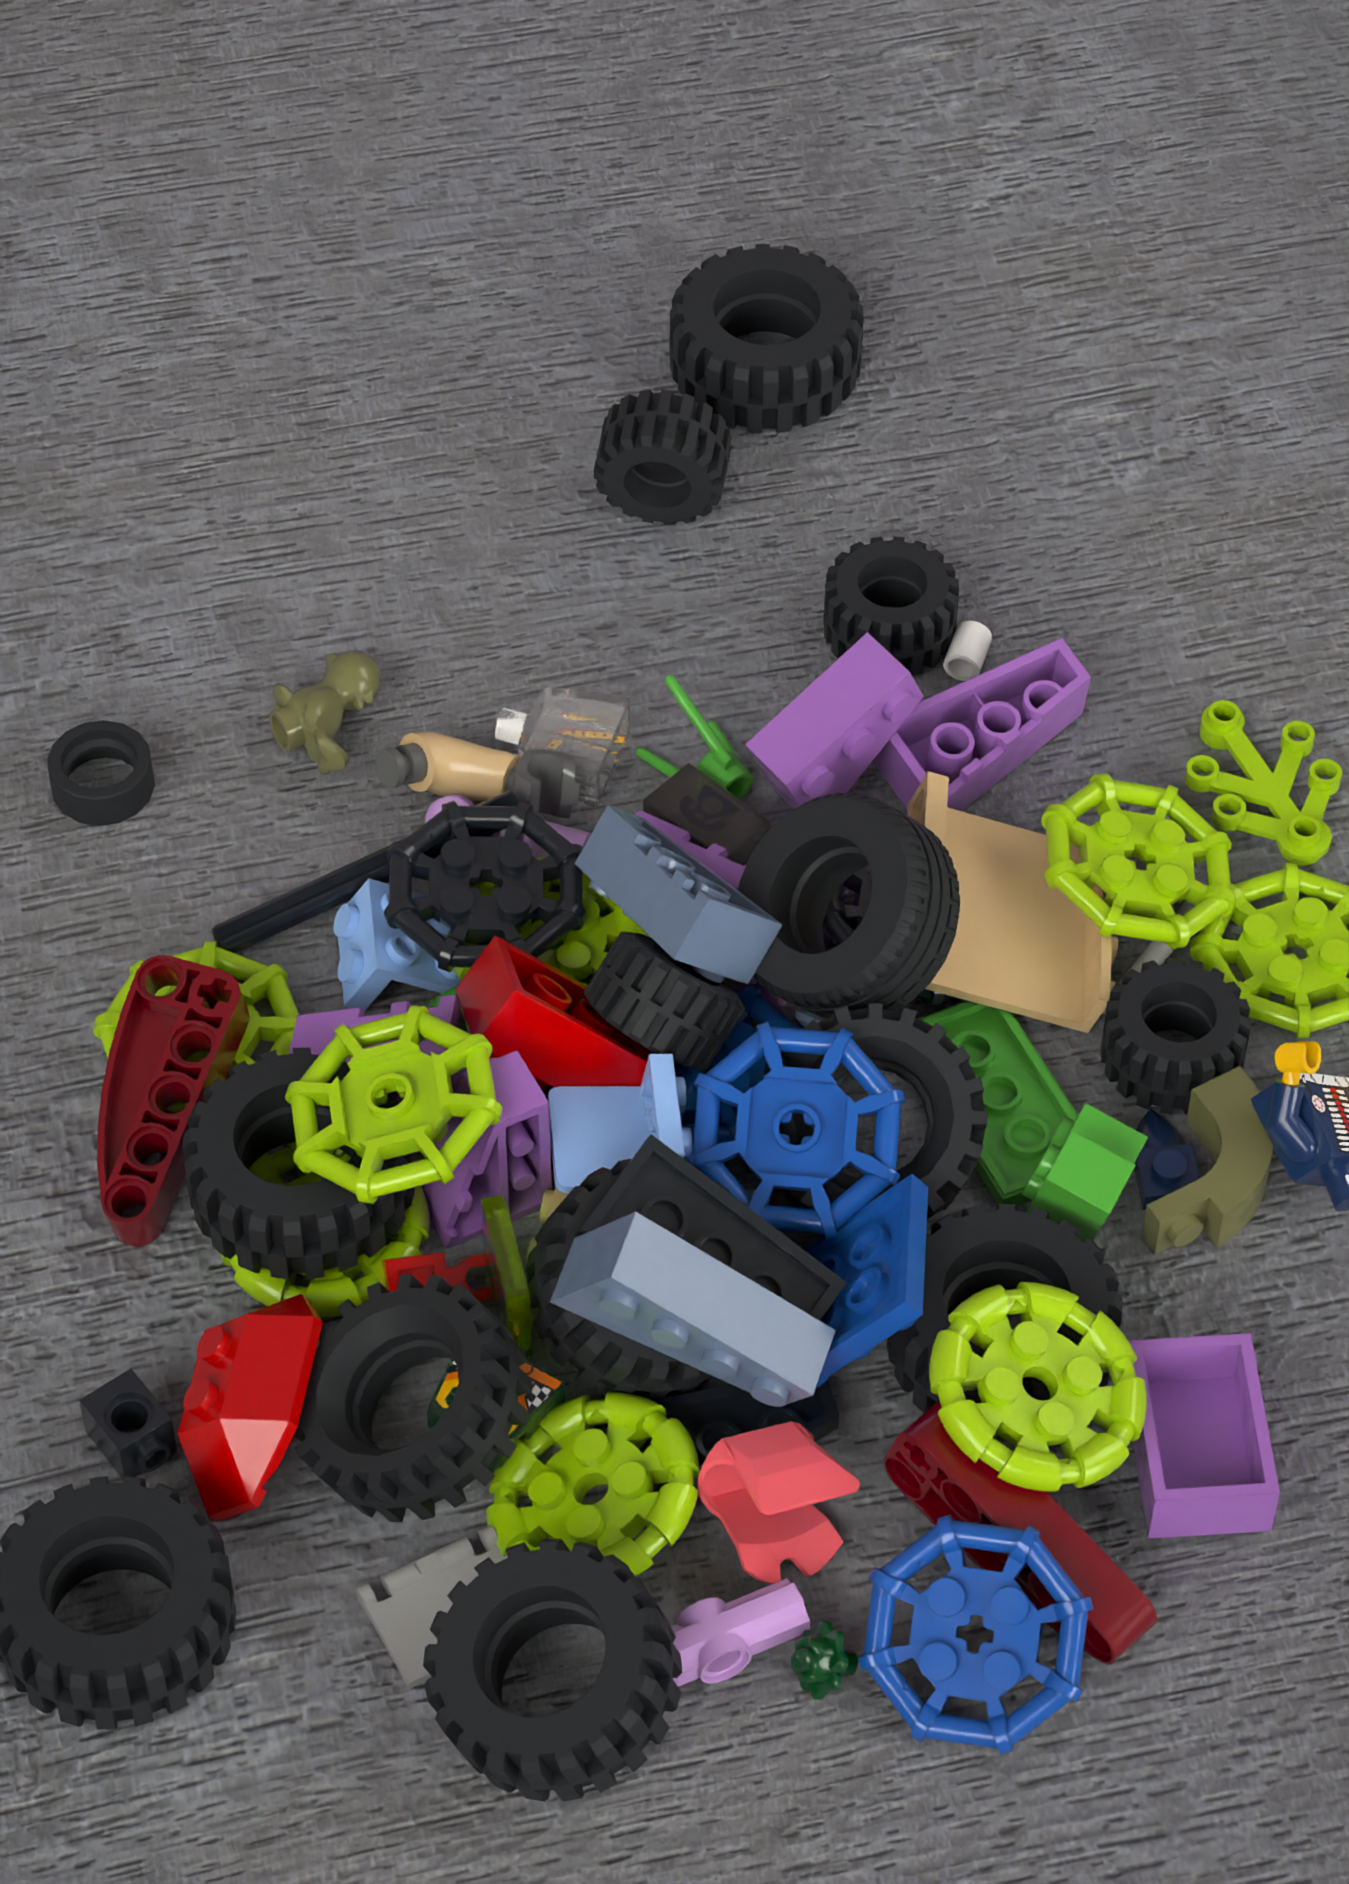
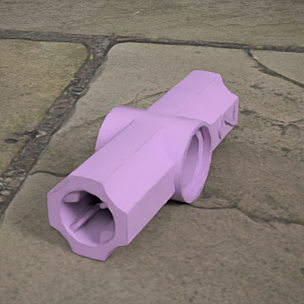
[671,1578,810,1687]

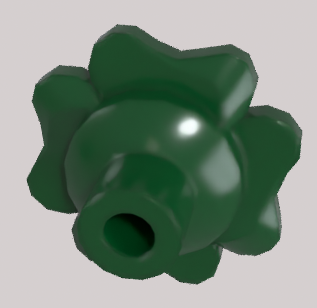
[791,1620,858,1700]

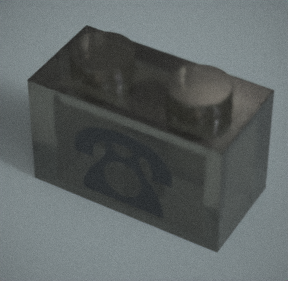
[643,763,770,866]

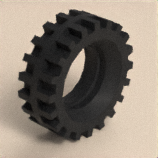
[779,1003,987,1220]
[293,1274,532,1523]

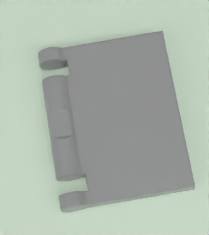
[355,1525,508,1689]

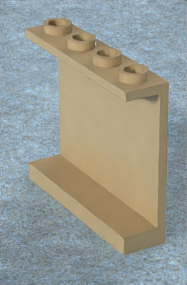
[907,771,1118,1033]

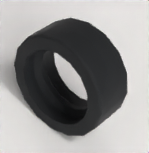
[47,720,155,826]

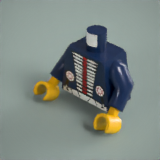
[1250,1041,1349,1212]

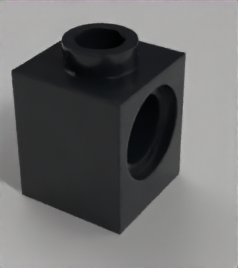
[79,1368,177,1480]

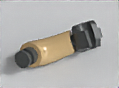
[375,731,580,819]

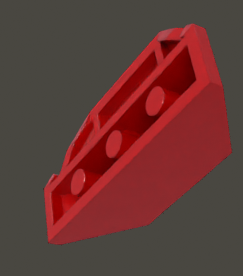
[177,1294,323,1522]

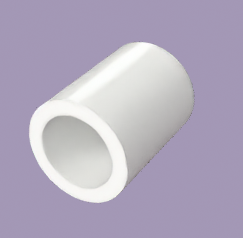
[943,621,992,681]

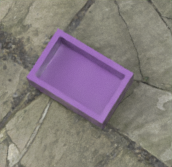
[1129,1333,1280,1539]

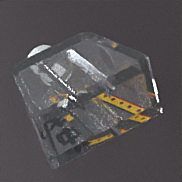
[495,687,630,808]

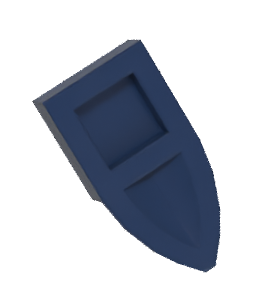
[1134,1109,1200,1210]

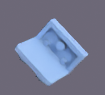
[333,878,460,1011]
[547,1054,692,1194]

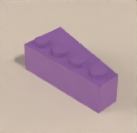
[873,638,1091,811]

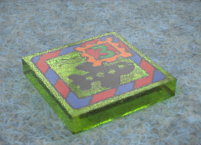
[481,1195,532,1360]

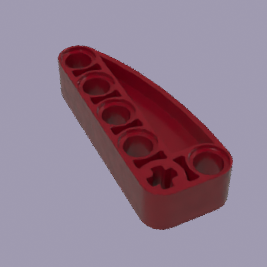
[97,955,250,1247]
[884,1400,1157,1664]

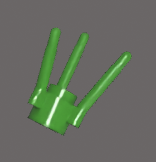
[636,675,754,806]

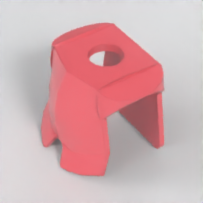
[697,1421,860,1585]

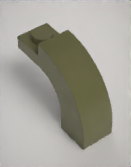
[1141,1066,1274,1255]

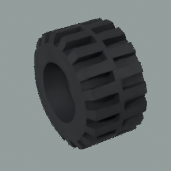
[593,389,732,525]
[823,536,959,676]
[584,931,745,1070]
[1100,958,1251,1115]

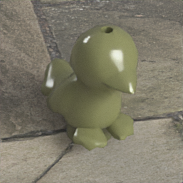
[269,651,381,775]

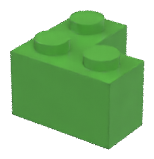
[1022,1103,1148,1242]

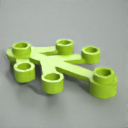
[1185,700,1342,866]

